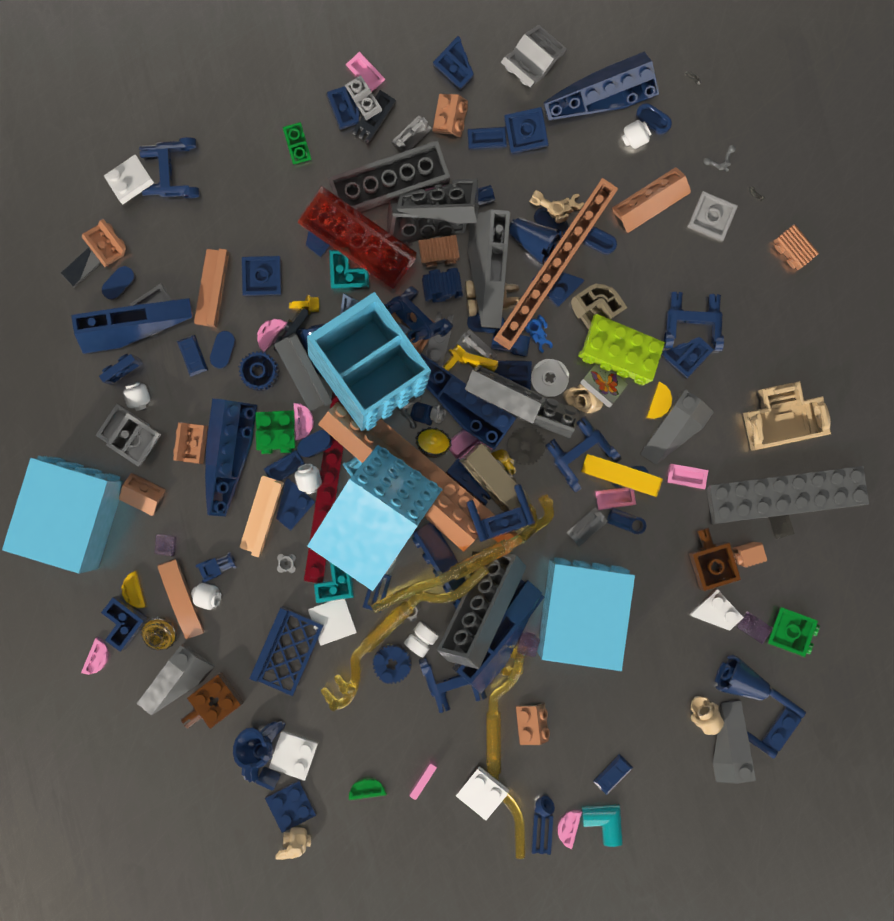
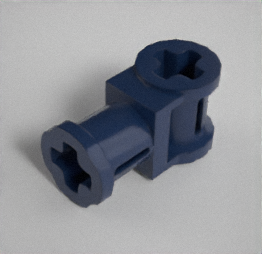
[195,552,237,583]

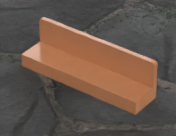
[612,167,691,233]
[194,248,229,328]

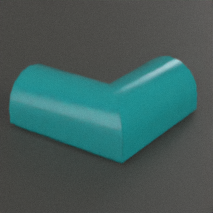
[329,249,370,289]
[314,562,354,603]
[582,804,623,847]

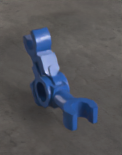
[505,315,553,353]

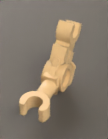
[529,190,584,223]

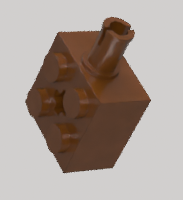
[689,528,741,591]
[181,672,244,729]

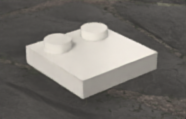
[104,155,154,205]
[269,730,318,780]
[456,766,510,820]

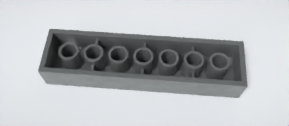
[706,466,869,525]

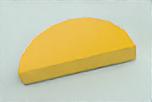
[462,352,498,372]
[646,381,672,419]
[121,570,147,608]

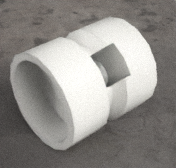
[404,621,439,658]

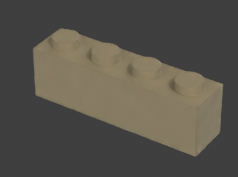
[459,444,531,512]

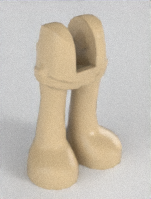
[465,280,520,317]

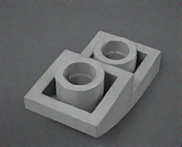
[345,75,382,120]

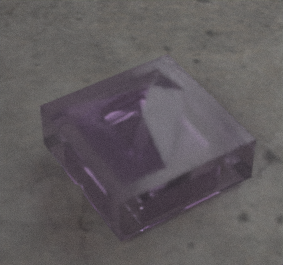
[154,534,176,557]

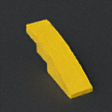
[581,454,663,497]

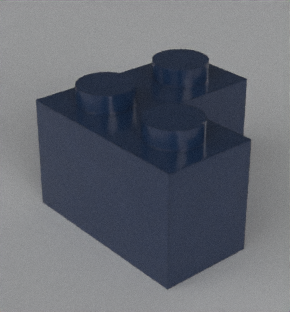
[101,596,148,652]

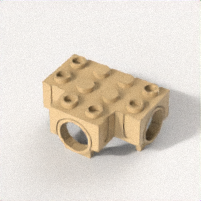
[743,381,831,451]

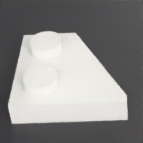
[690,589,744,631]

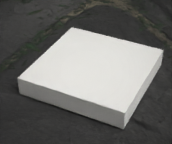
[308,599,357,646]

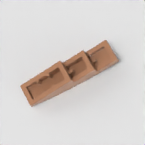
[157,558,204,639]

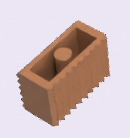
[774,224,819,270]
[418,235,460,268]
[732,542,767,568]

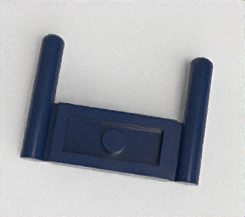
[467,484,535,542]
[747,688,806,759]

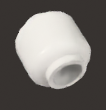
[622,120,652,149]
[123,381,151,411]
[295,464,322,494]
[191,582,221,610]

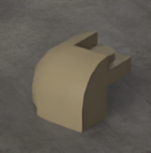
[571,283,628,329]

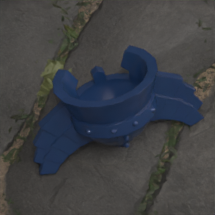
[233,721,286,783]

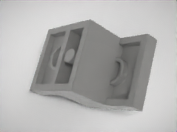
[501,25,567,87]
[95,403,161,467]

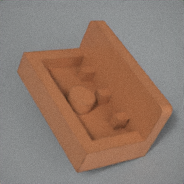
[432,94,468,137]
[82,219,126,267]
[173,422,208,464]
[516,703,550,745]

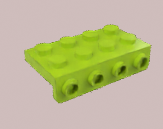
[578,314,665,385]

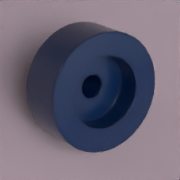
[534,796,555,817]

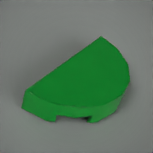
[349,777,387,800]

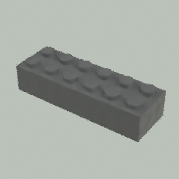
[328,140,450,218]
[437,549,526,669]

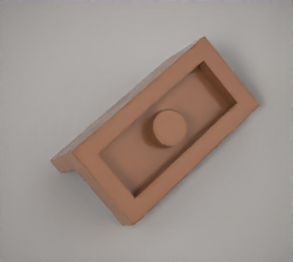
[119,473,165,516]

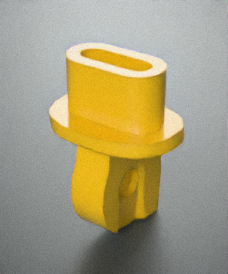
[289,295,319,315]
[443,344,467,371]
[491,449,516,475]

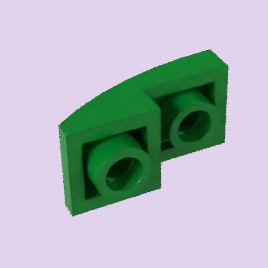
[282,122,312,165]

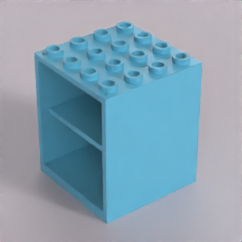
[307,292,431,431]
[307,445,443,591]
[2,455,125,574]
[537,557,635,671]

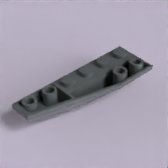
[468,209,510,328]
[468,374,580,438]

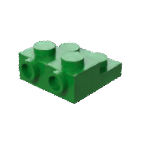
[256,410,296,454]
[768,607,820,657]

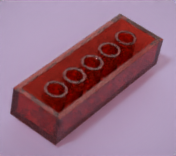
[297,185,417,289]

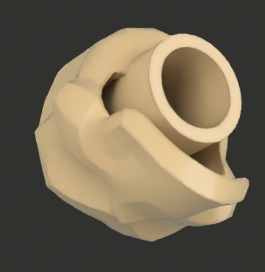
[564,384,603,413]
[690,696,724,735]
[275,827,311,860]

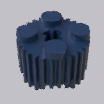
[422,268,463,303]
[238,351,280,391]
[373,643,412,684]

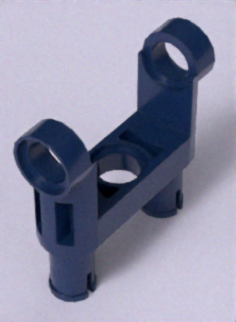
[139,137,200,198]
[384,286,453,343]
[664,292,724,351]
[545,416,622,493]
[419,657,487,713]

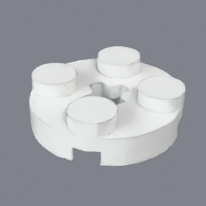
[531,359,569,397]

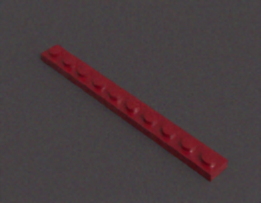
[304,392,344,583]

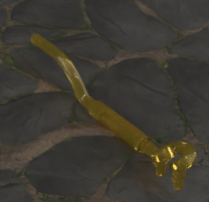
[371,494,554,613]
[321,565,489,711]
[486,648,528,859]

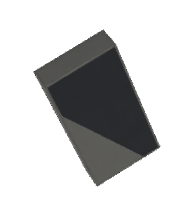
[60,247,101,288]

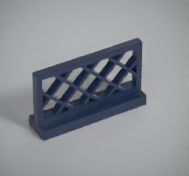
[249,606,324,696]

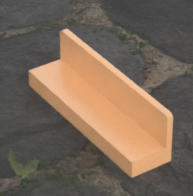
[240,476,284,557]

